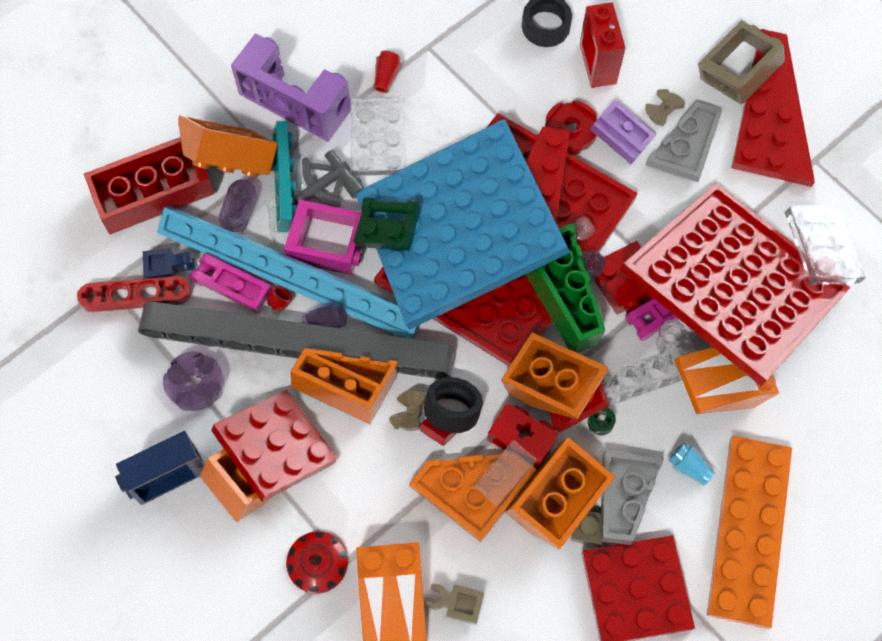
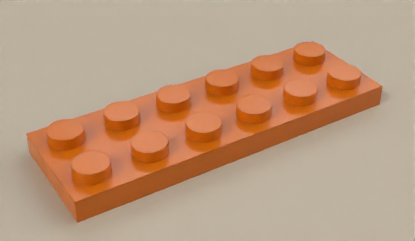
[706,436,792,629]

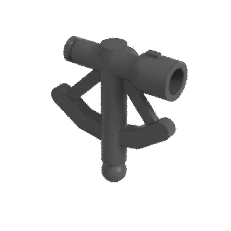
[293,150,365,208]

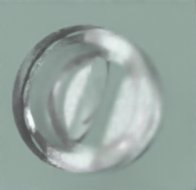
[573,215,596,240]

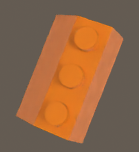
[178,115,278,177]
[505,437,615,549]

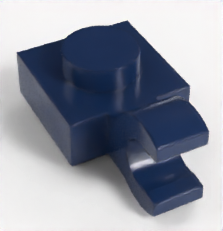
[142,248,195,279]

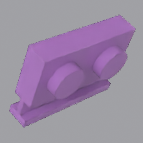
[590,100,656,164]

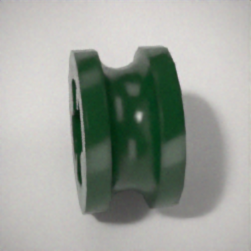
[588,407,616,436]

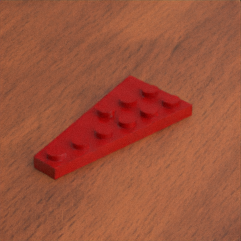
[731,29,815,187]

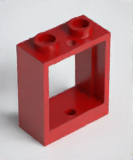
[579,2,626,88]

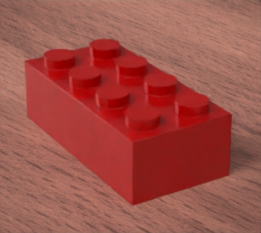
[83,137,214,235]

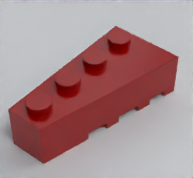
[526,126,570,222]

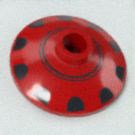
[286,531,348,594]

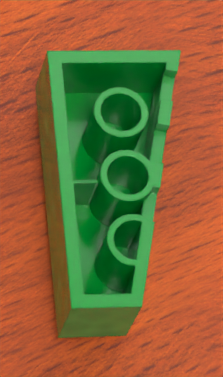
[525,223,606,353]

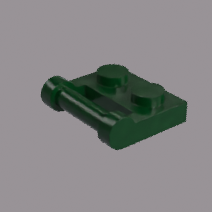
[353,197,421,251]

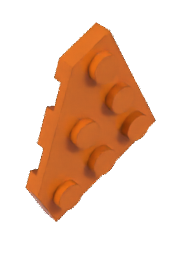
[409,451,537,543]

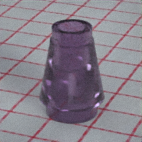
[302,302,347,328]

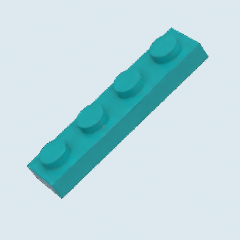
[272,121,296,232]

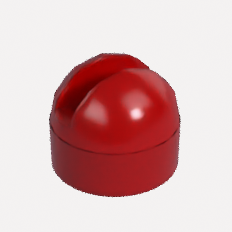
[267,286,292,312]

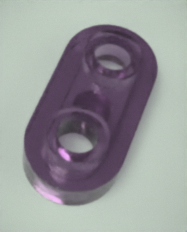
[219,180,257,233]

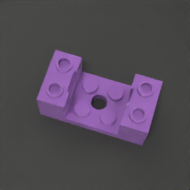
[231,33,351,142]

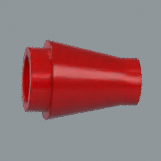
[373,51,401,93]

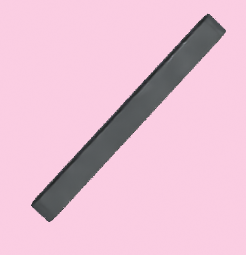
[138,302,455,379]

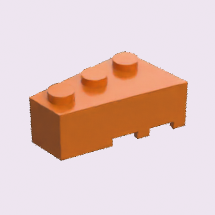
[290,348,398,424]

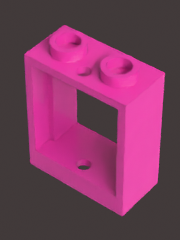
[284,200,363,275]

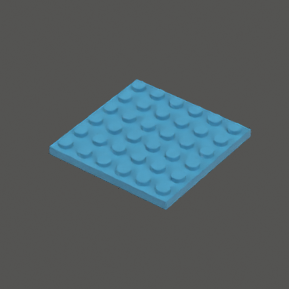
[355,119,570,330]

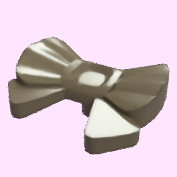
[645,89,685,126]
[389,390,426,431]

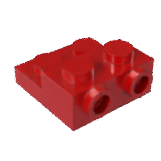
[588,241,653,315]

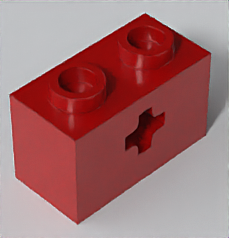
[487,403,559,471]

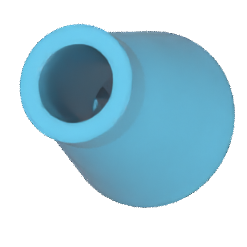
[668,442,715,486]

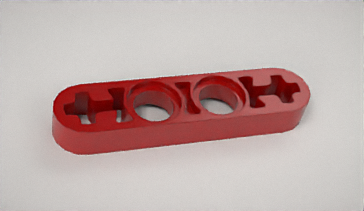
[77,276,192,312]

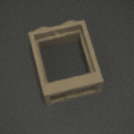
[698,20,785,105]

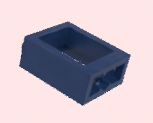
[115,430,205,505]

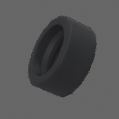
[521,0,572,47]
[424,377,483,433]

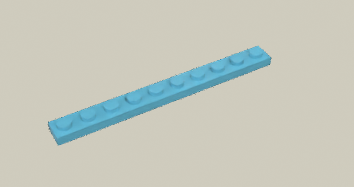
[157,206,419,339]

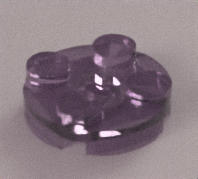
[163,351,224,411]

